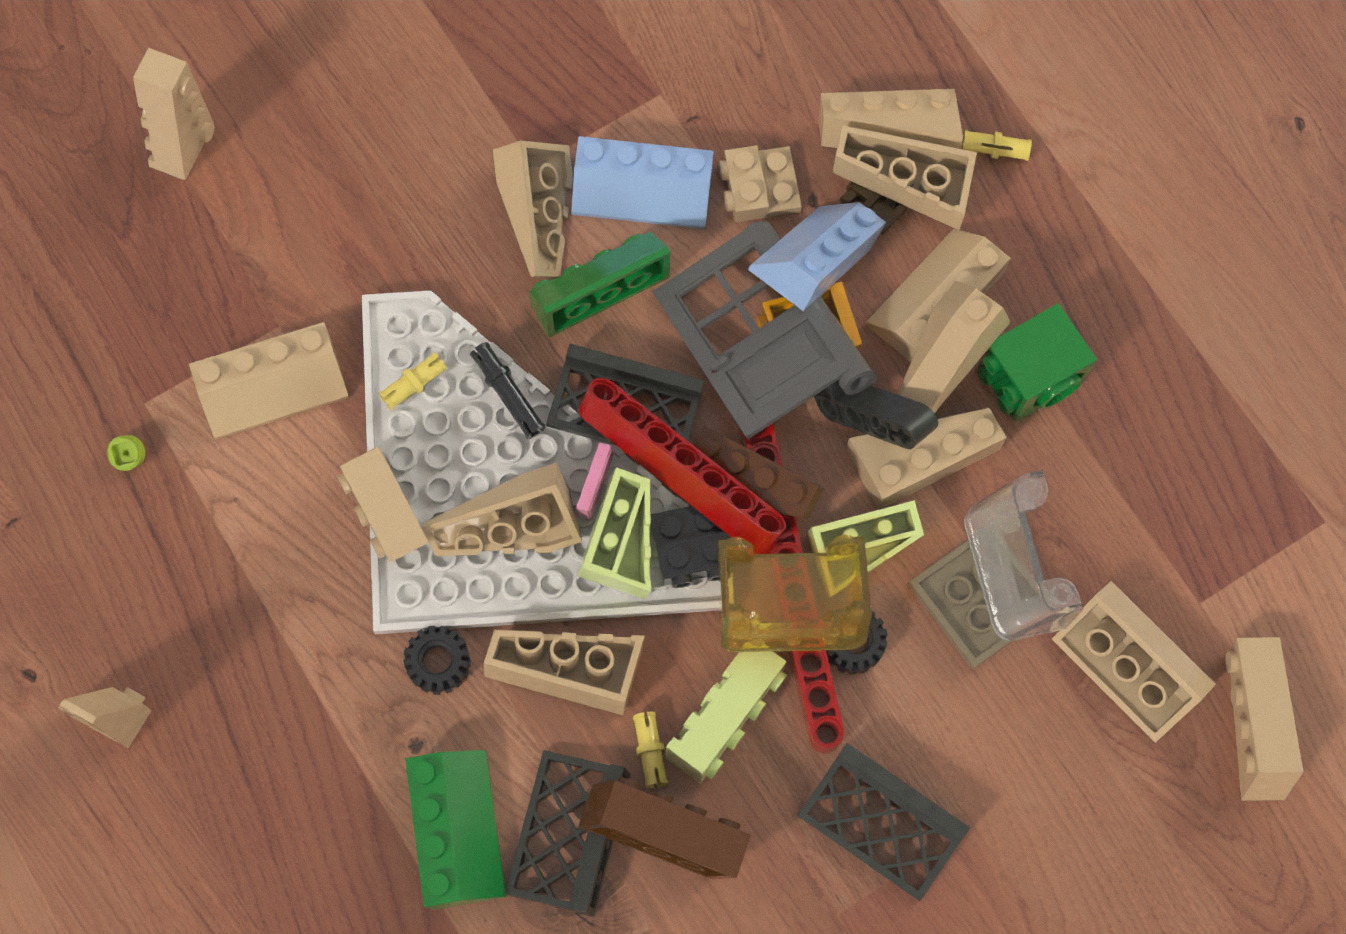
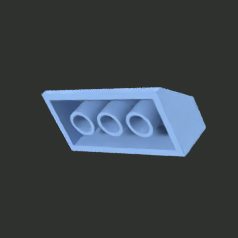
[571,136,714,229]
[748,202,886,311]

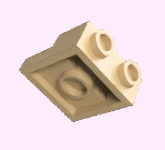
[718,145,802,222]

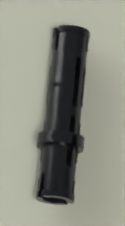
[470,342,546,440]

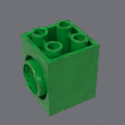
[978,303,1097,422]

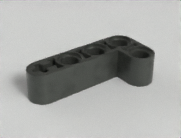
[814,379,939,450]

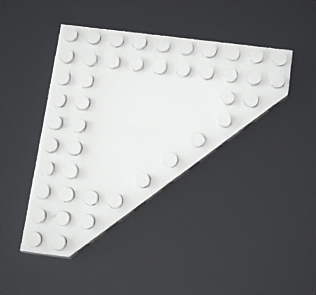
[362,290,733,634]

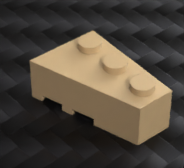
[336,446,429,563]

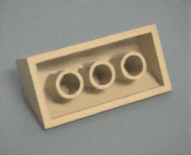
[865,229,1011,363]
[189,322,349,440]
[1052,581,1216,743]

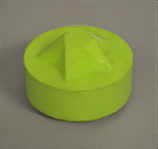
[107,435,145,471]

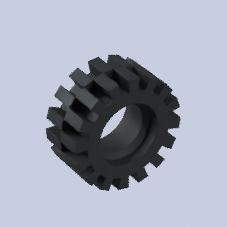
[822,605,888,674]
[403,625,471,695]

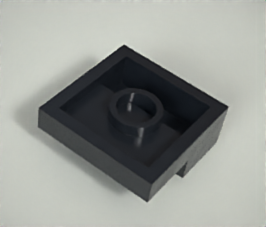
[650,506,735,588]

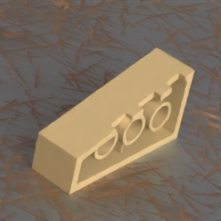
[133,48,215,180]
[819,89,963,149]
[845,408,1007,510]
[484,630,645,715]
[1225,637,1304,801]

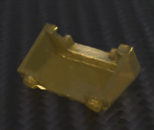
[718,535,872,652]

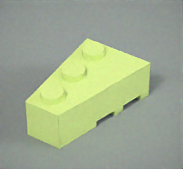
[577,467,651,599]
[807,500,924,600]

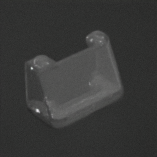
[964,470,1083,641]

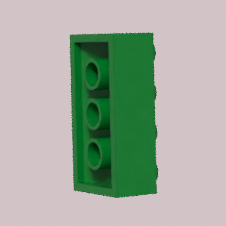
[529,231,670,338]
[405,750,506,910]

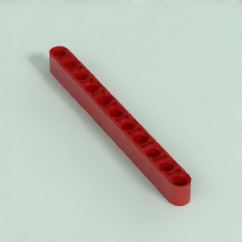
[737,423,844,754]

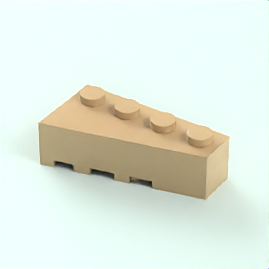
[833,125,977,230]

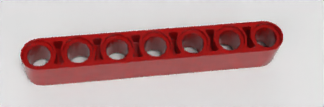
[579,378,786,556]

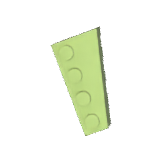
[665,636,787,784]

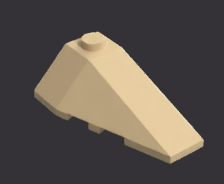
[493,141,573,278]
[898,281,1010,413]
[422,463,582,556]
[58,687,152,748]

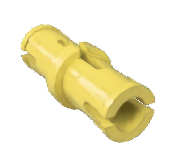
[961,130,1032,161]
[378,352,448,411]
[633,711,669,789]

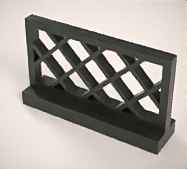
[546,344,704,445]
[797,743,970,901]
[506,750,631,917]

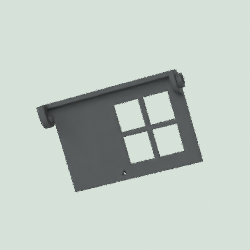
[652,221,878,439]

